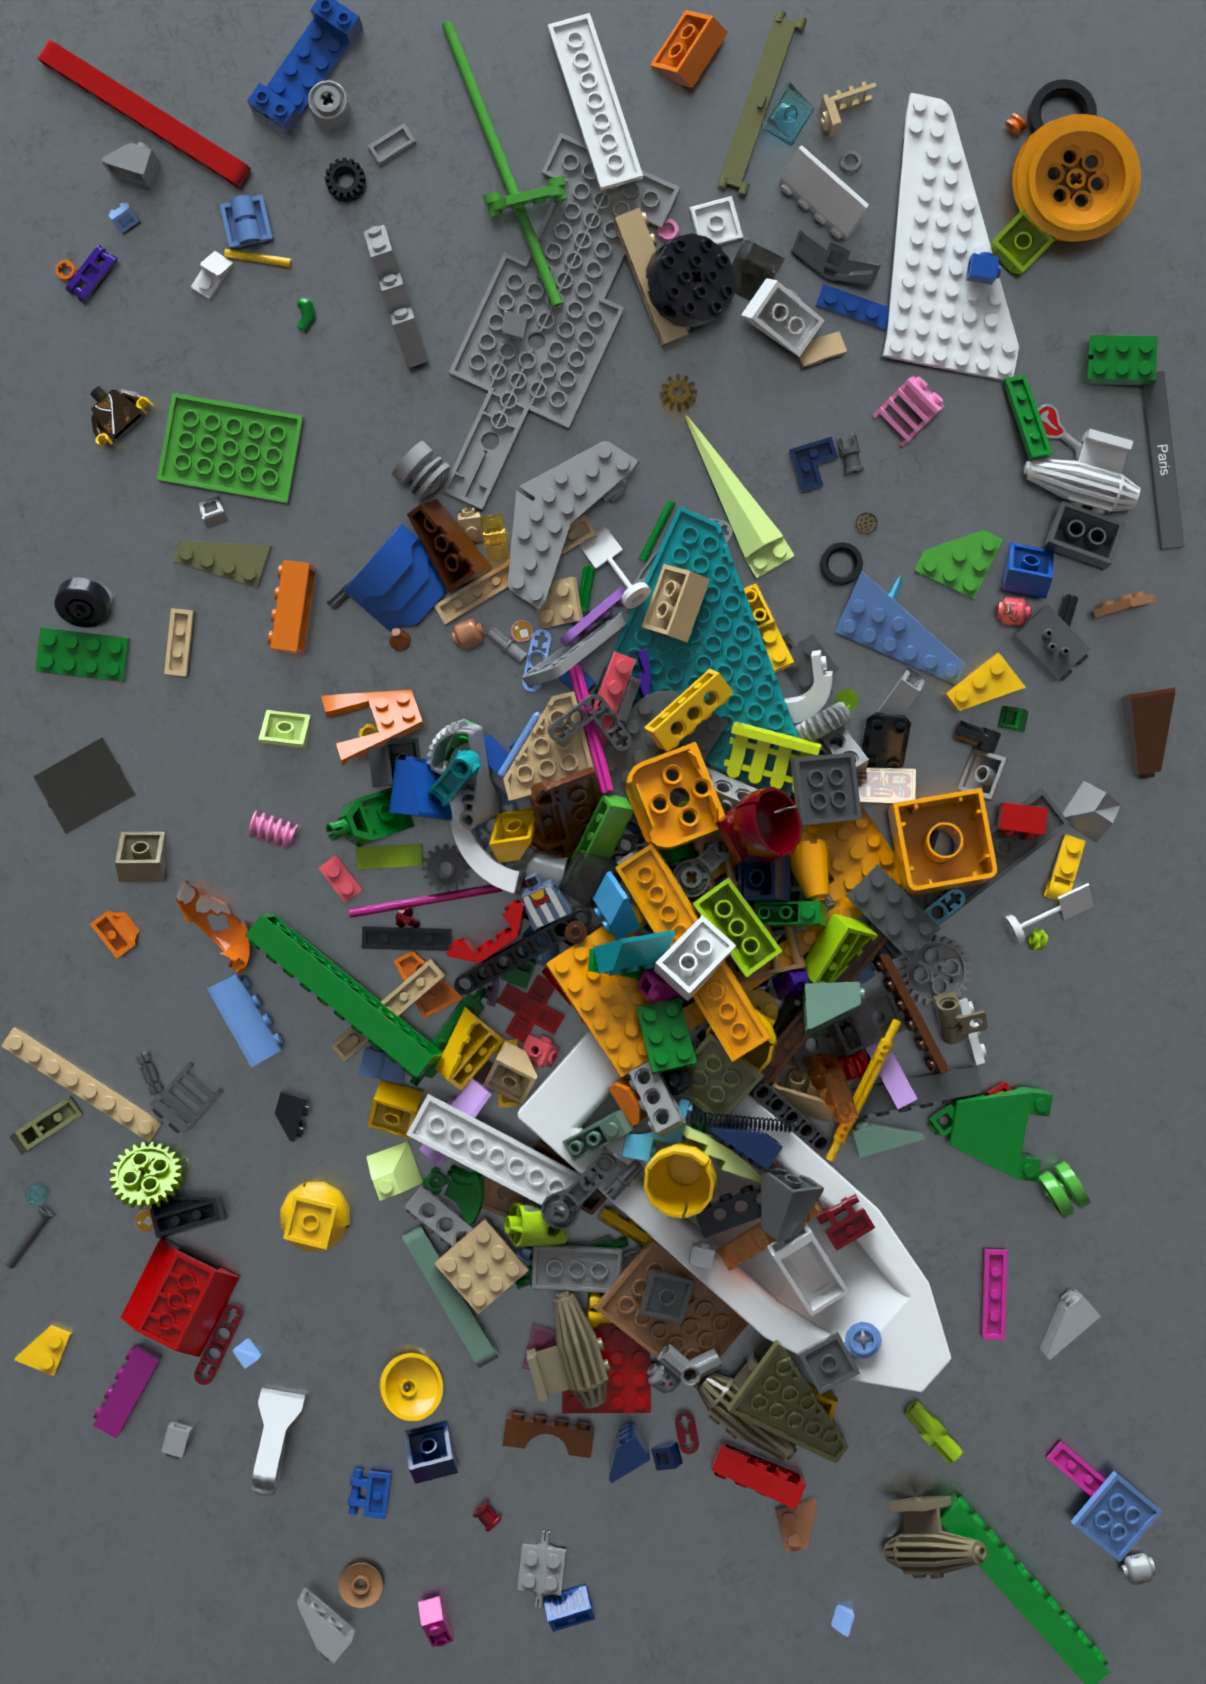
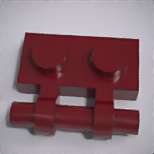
[816,1194,875,1251]

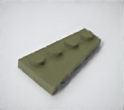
[173,540,271,588]

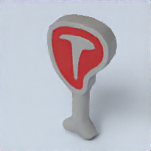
[1038,404,1083,459]

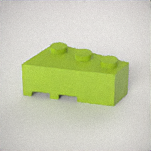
[803,913,878,983]

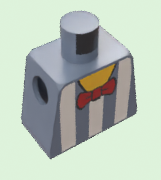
[522,872,573,930]

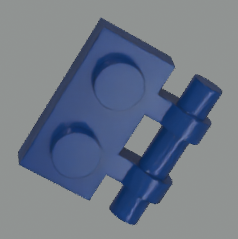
[347,1468,392,1519]

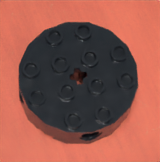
[646,233,735,327]

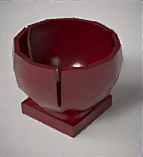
[716,787,801,862]

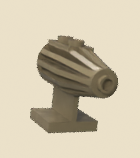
[526,1291,611,1409]
[696,1351,797,1460]
[884,1496,987,1579]

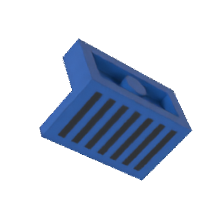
[543,1585,595,1632]

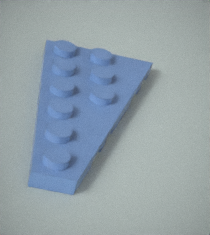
[834,571,965,685]

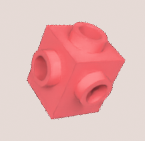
[522,1035,560,1069]

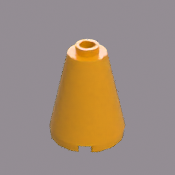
[787,839,829,902]

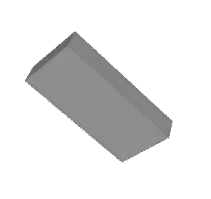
[367,123,417,167]

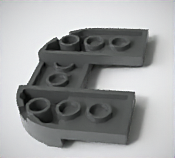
[604,691,728,823]

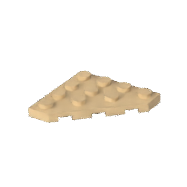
[503,691,594,801]

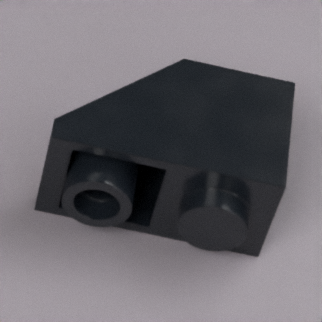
[275,1090,311,1142]

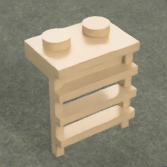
[819,81,877,137]

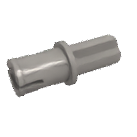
[487,628,528,665]

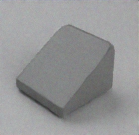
[501,311,527,339]
[198,496,228,528]

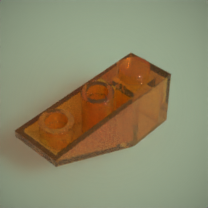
[807,1052,859,1125]

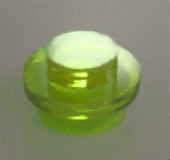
[836,689,859,711]

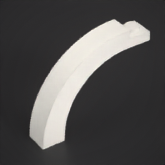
[450,791,525,895]

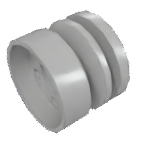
[392,441,451,501]

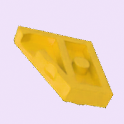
[14,1325,72,1376]

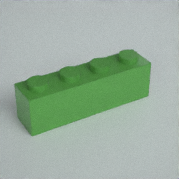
[568,794,634,883]

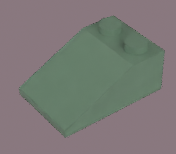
[850,1120,925,1158]

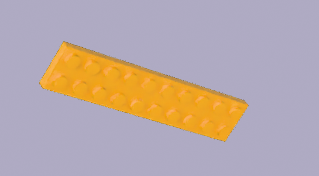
[615,843,772,1062]

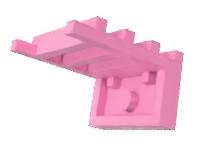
[872,375,945,447]

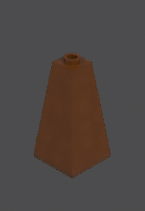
[1122,687,1176,779]

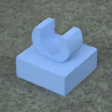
[109,202,140,233]

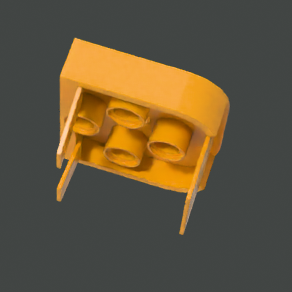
[625,742,725,851]

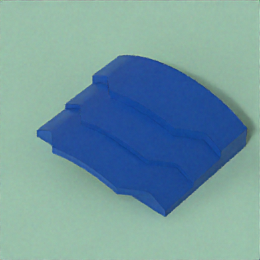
[343,523,445,632]

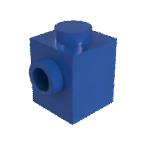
[966,252,1001,285]

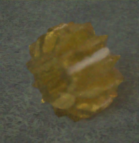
[660,374,697,413]

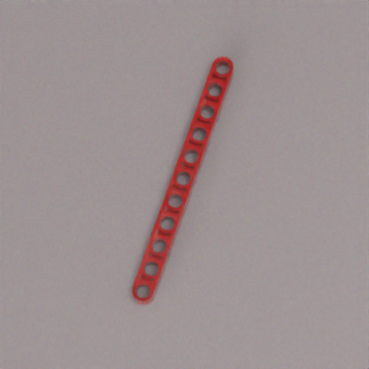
[37,40,251,188]

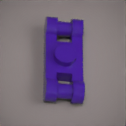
[66,245,118,303]

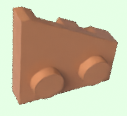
[775,1498,817,1553]

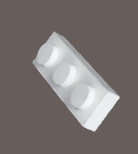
[959,997,987,1065]

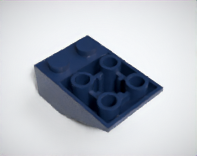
[708,1124,783,1170]

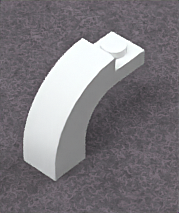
[784,650,833,723]

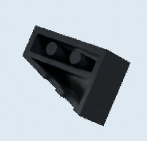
[150,1195,226,1238]

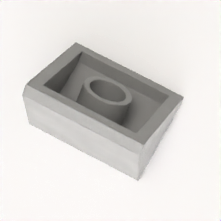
[957,748,1009,801]

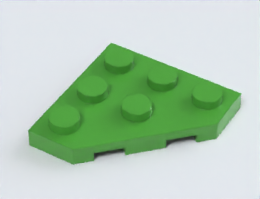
[914,530,1003,600]

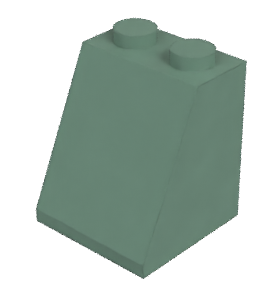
[803,982,865,1036]

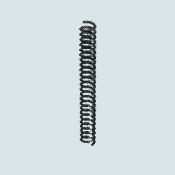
[686,1110,796,1133]

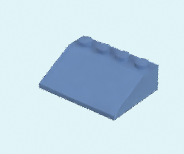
[207,973,284,1067]

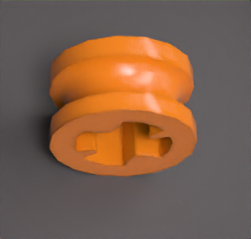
[1005,114,1028,136]
[55,260,77,282]

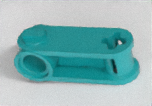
[428,750,481,807]

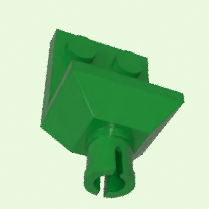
[326,787,414,847]

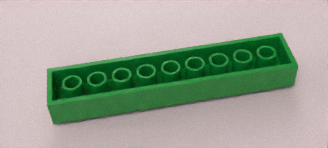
[245,913,442,1078]
[939,1493,1110,1684]

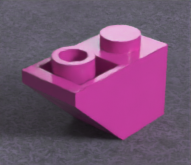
[418,1597,453,1647]

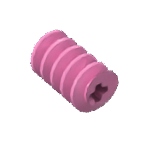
[249,810,299,850]

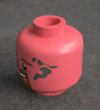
[998,597,1031,626]

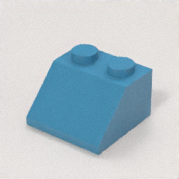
[593,871,641,940]

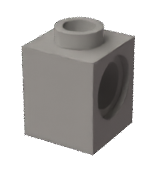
[161,1422,193,1459]

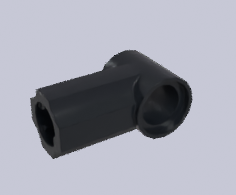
[953,720,1001,754]

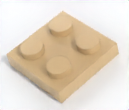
[537,577,583,629]

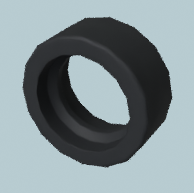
[820,542,863,586]

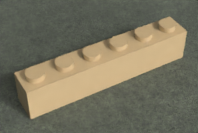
[613,208,690,346]

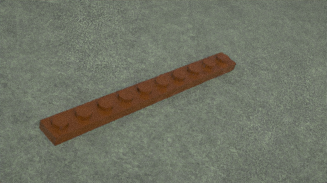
[761,923,888,1084]

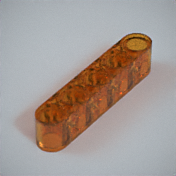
[717,1202,822,1270]

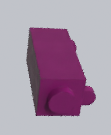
[637,969,685,1002]

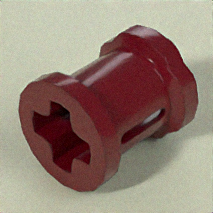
[472,1502,502,1532]

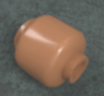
[452,618,486,651]

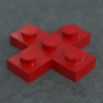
[497,975,565,1043]

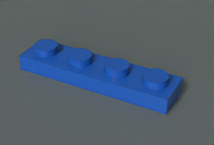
[816,284,889,331]

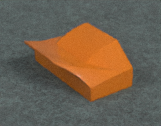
[90,910,140,959]
[608,1077,654,1126]

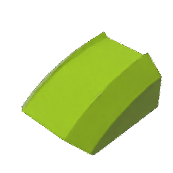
[990,208,1056,274]

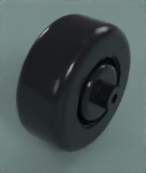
[54,577,110,628]

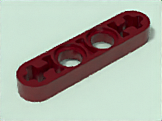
[194,1303,244,1385]

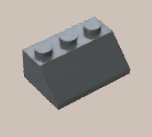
[1043,501,1125,570]

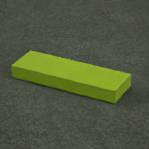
[355,844,423,870]

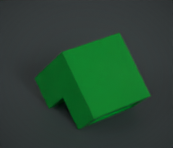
[501,959,537,989]

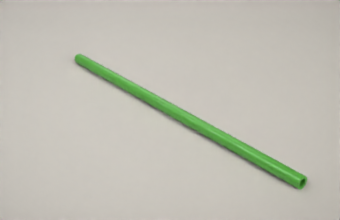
[442,20,563,308]

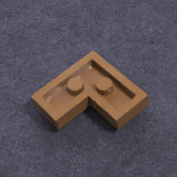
[1093,591,1156,618]

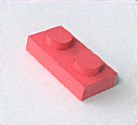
[318,855,364,903]

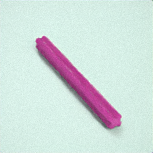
[569,664,614,794]

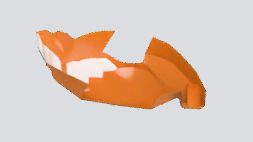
[176,880,250,975]

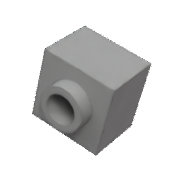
[688,1241,715,1269]

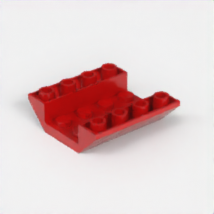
[446,900,526,963]
[120,1238,240,1357]

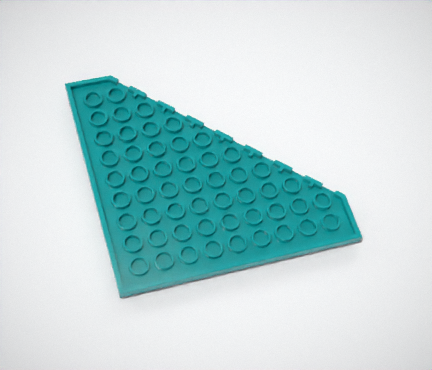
[591,506,801,797]

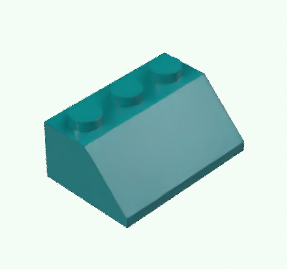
[593,930,675,976]

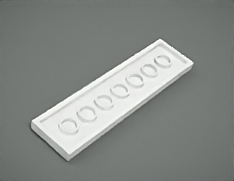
[547,13,643,191]
[407,1094,581,1216]

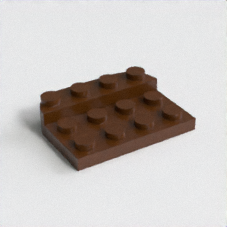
[530,767,601,858]

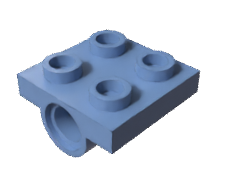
[220,195,273,249]

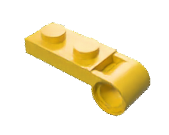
[1044,834,1086,902]

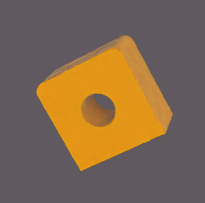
[887,788,997,896]

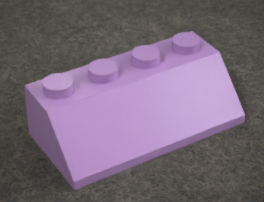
[419,1077,493,1167]

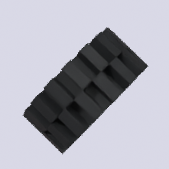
[325,158,366,202]

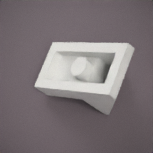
[191,251,234,301]

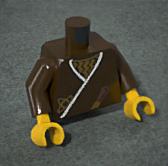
[90,386,154,450]

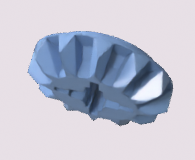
[845,1321,882,1359]

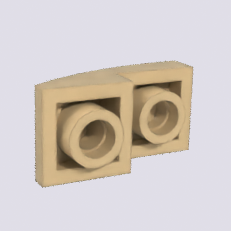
[799,331,847,368]

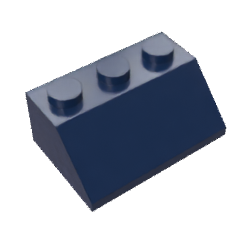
[609,1422,650,1484]

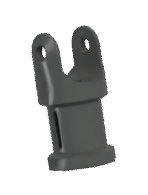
[838,433,864,475]

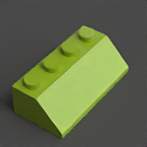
[692,877,782,978]

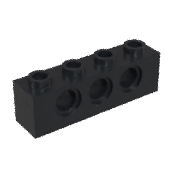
[696,1184,761,1238]

